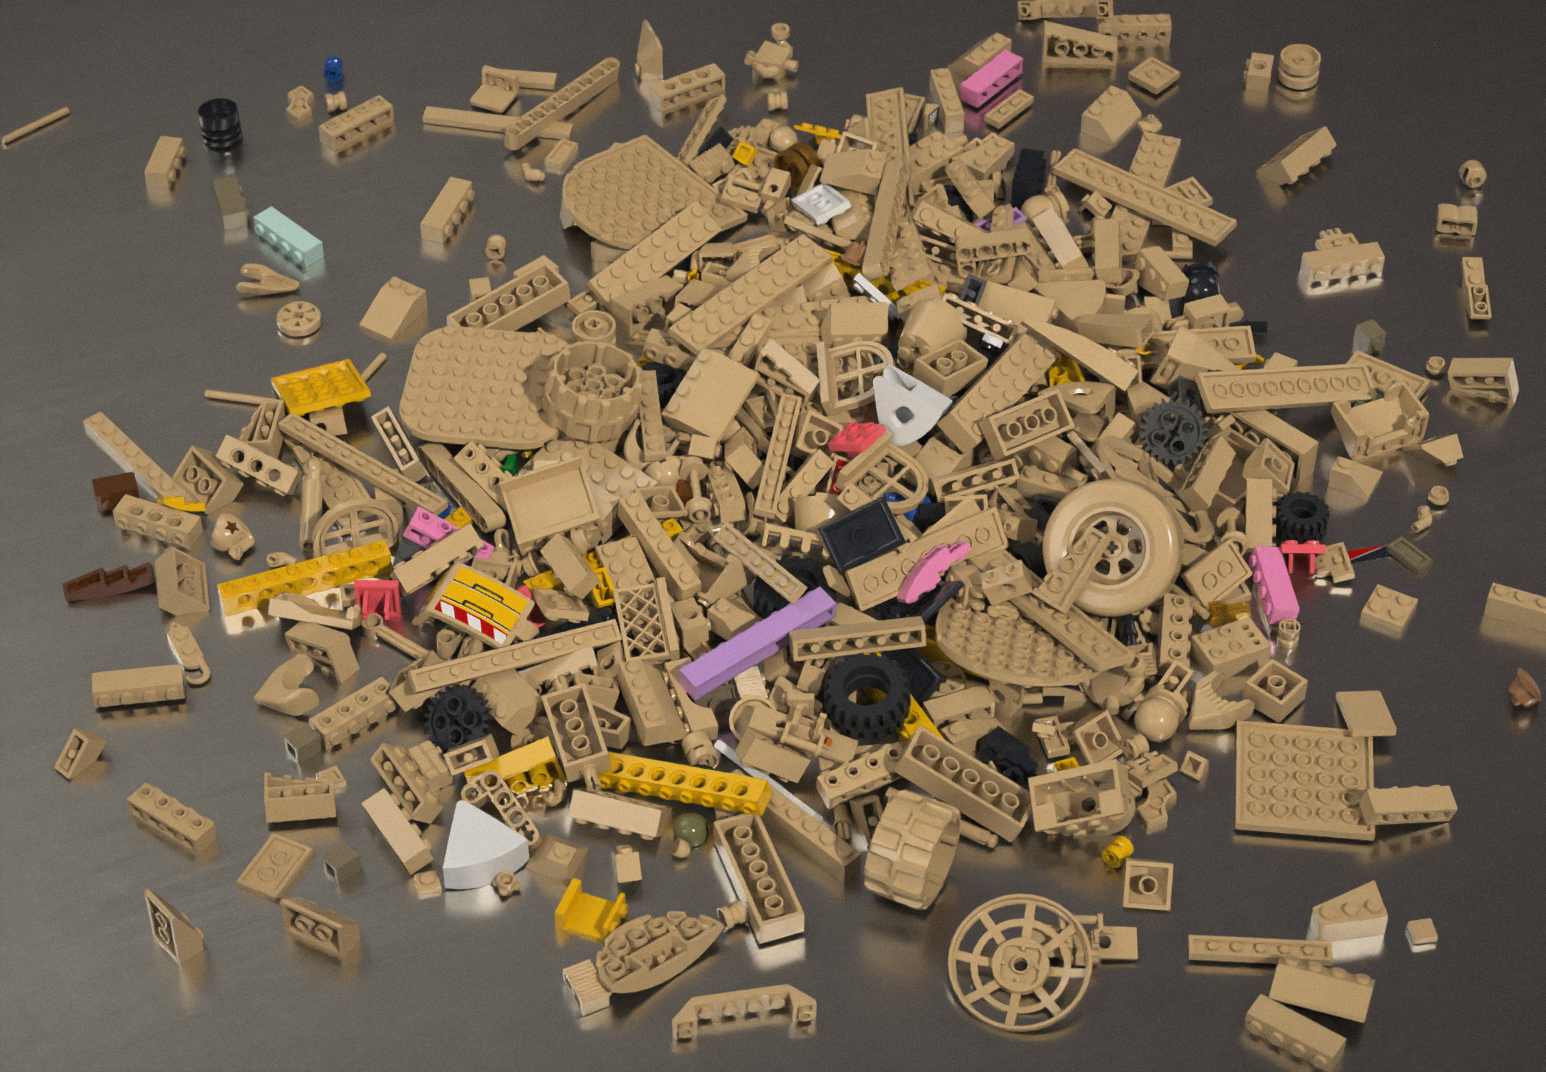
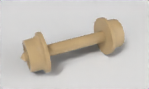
[680,456,713,523]
[1216,507,1249,556]
[522,527,594,578]

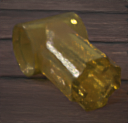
[1206,601,1252,629]

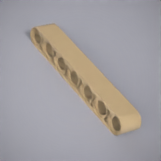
[417,442,506,533]

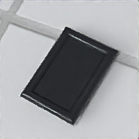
[817,496,906,575]
[903,581,964,624]
[881,648,945,708]

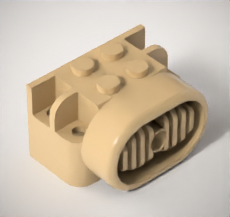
[1028,759,1135,839]

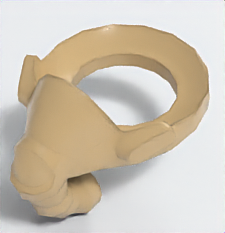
[494,528,520,562]

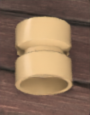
[681,731,719,768]

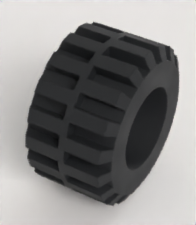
[642,361,687,408]
[1274,491,1330,544]

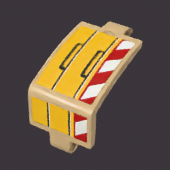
[412,562,540,649]

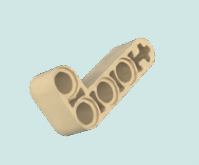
[955,228,1033,279]
[461,770,542,850]

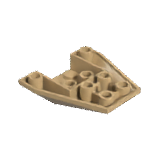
[1147,325,1239,400]

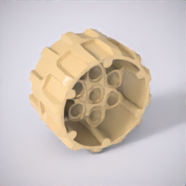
[542,340,644,443]
[864,790,961,910]

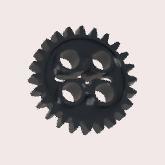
[424,684,494,754]

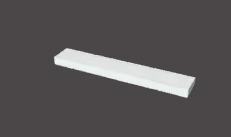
[714,740,824,823]

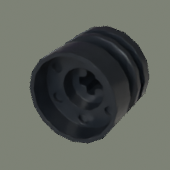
[198,98,242,147]

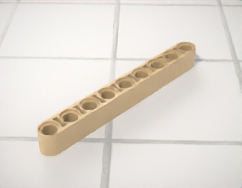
[504,57,620,150]
[862,156,910,281]

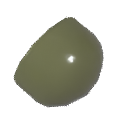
[672,812,709,847]

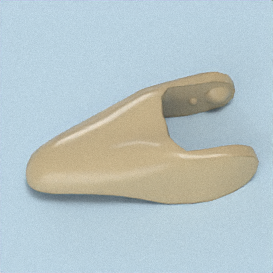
[236,264,299,296]

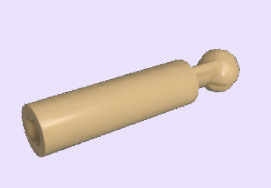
[299,458,323,552]

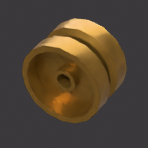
[773,141,822,191]

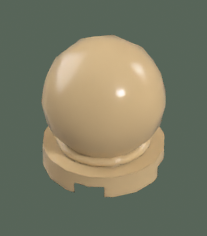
[1021,188,1070,229]
[1134,685,1188,743]

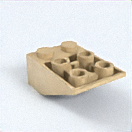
[901,430,975,498]

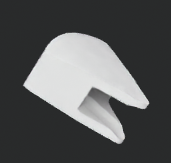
[873,365,952,447]
[443,800,529,889]

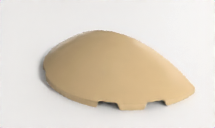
[596,911,724,993]

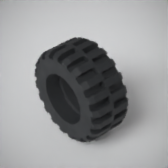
[753,556,836,628]
[824,652,911,741]

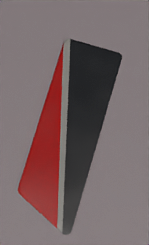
[1347,545,1393,564]

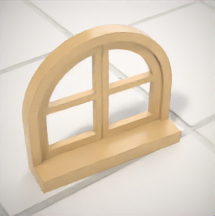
[816,341,896,416]
[835,430,929,514]
[311,498,400,559]

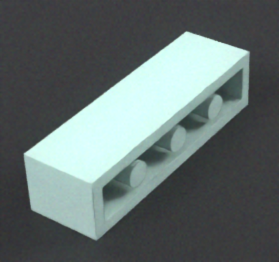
[254,206,324,268]

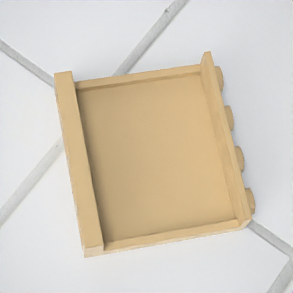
[965,281,1059,355]
[499,456,603,555]

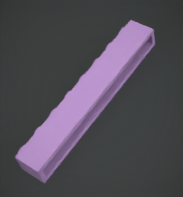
[679,587,837,701]

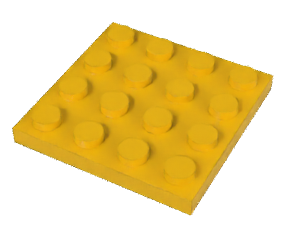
[271,359,371,416]

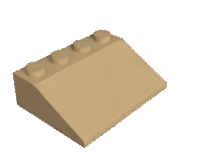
[661,348,760,442]

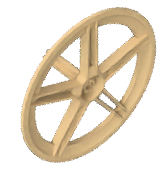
[1097,436,1215,544]

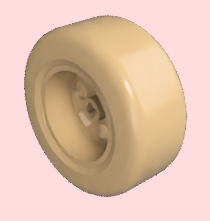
[1043,479,1184,617]

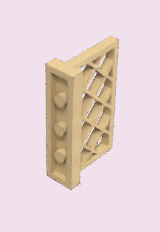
[613,577,680,662]

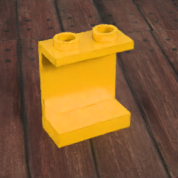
[554,878,628,942]

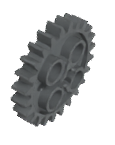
[1139,397,1208,465]

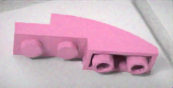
[897,541,972,604]

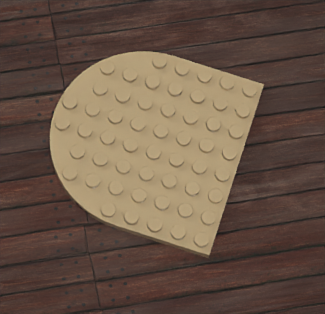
[561,135,748,250]
[935,595,1117,688]

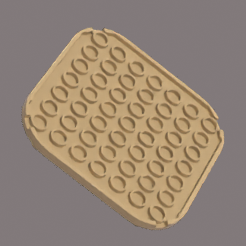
[399,325,568,450]

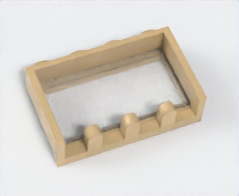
[760,523,837,569]

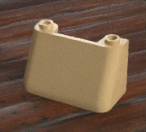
[1331,381,1430,462]
[652,531,755,609]

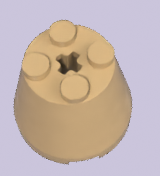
[897,298,967,366]
[794,492,852,558]

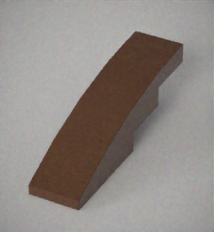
[63,562,155,601]

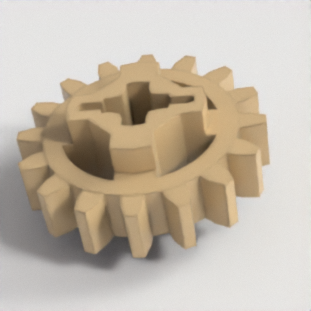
[726,125,760,156]

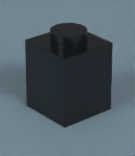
[915,503,946,534]

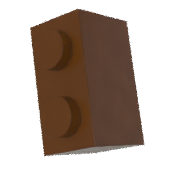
[92,471,139,512]

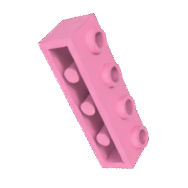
[959,50,1023,108]
[403,506,494,567]
[1248,546,1300,624]

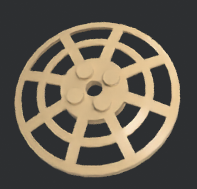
[948,894,1093,1032]

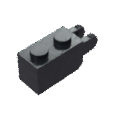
[980,726,1038,781]

